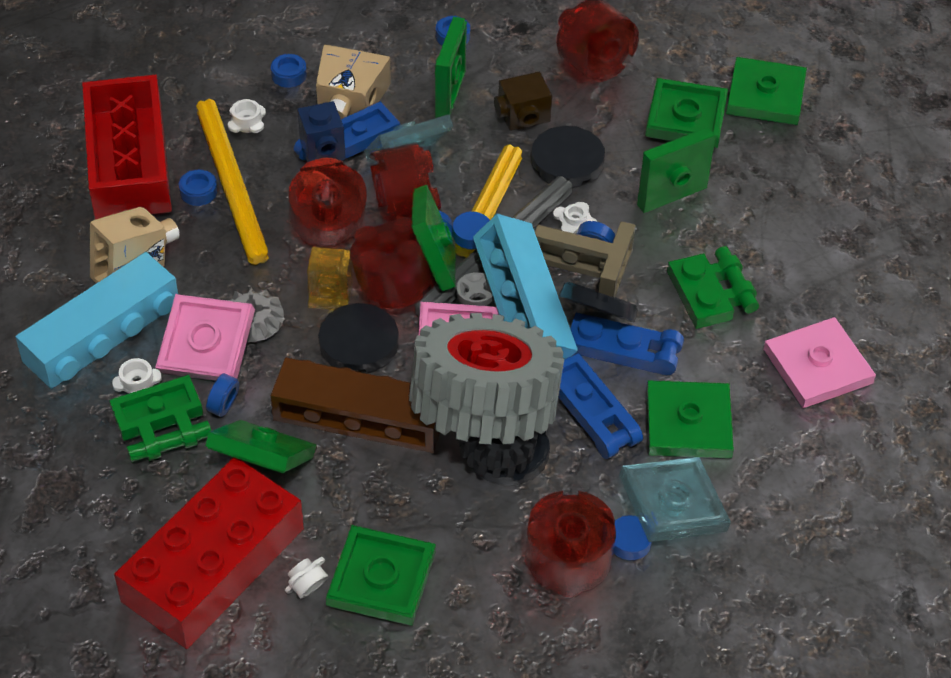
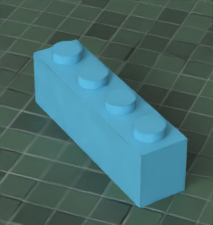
[473,214,578,360]
[15,252,178,389]

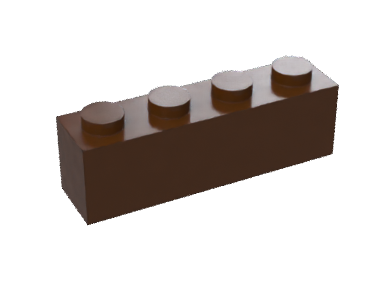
[270,357,440,453]

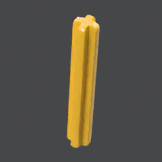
[455,144,522,258]

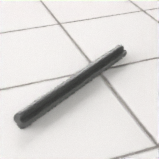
[415,176,573,317]

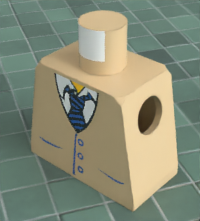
[316,44,391,119]
[90,207,180,284]

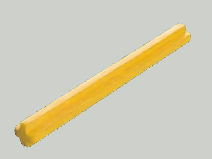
[196,98,269,265]

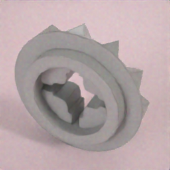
[226,287,284,342]

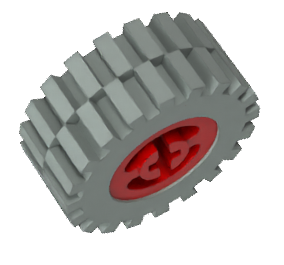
[409,313,564,444]

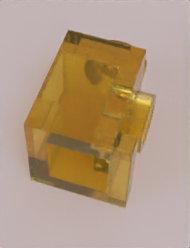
[307,247,353,310]

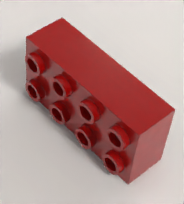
[82,74,172,220]
[114,457,304,650]

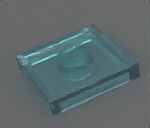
[364,114,453,163]
[619,457,731,542]

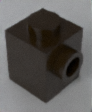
[494,71,552,131]

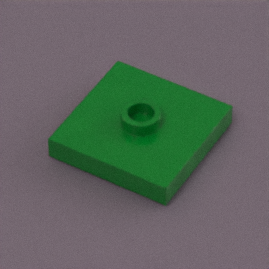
[435,16,467,120]
[726,57,807,125]
[645,78,728,148]
[637,127,716,213]
[412,185,456,291]
[647,380,734,459]
[205,420,317,473]
[326,525,436,626]

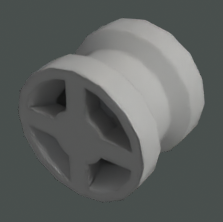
[456,272,495,307]

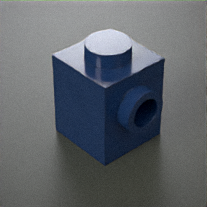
[297,101,346,166]

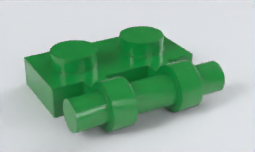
[667,246,759,329]
[109,375,212,462]

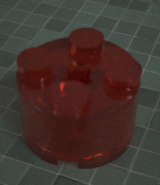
[556,0,639,82]
[370,142,441,227]
[288,158,367,247]
[350,217,436,309]
[525,491,616,598]

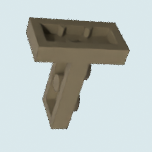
[535,221,636,297]

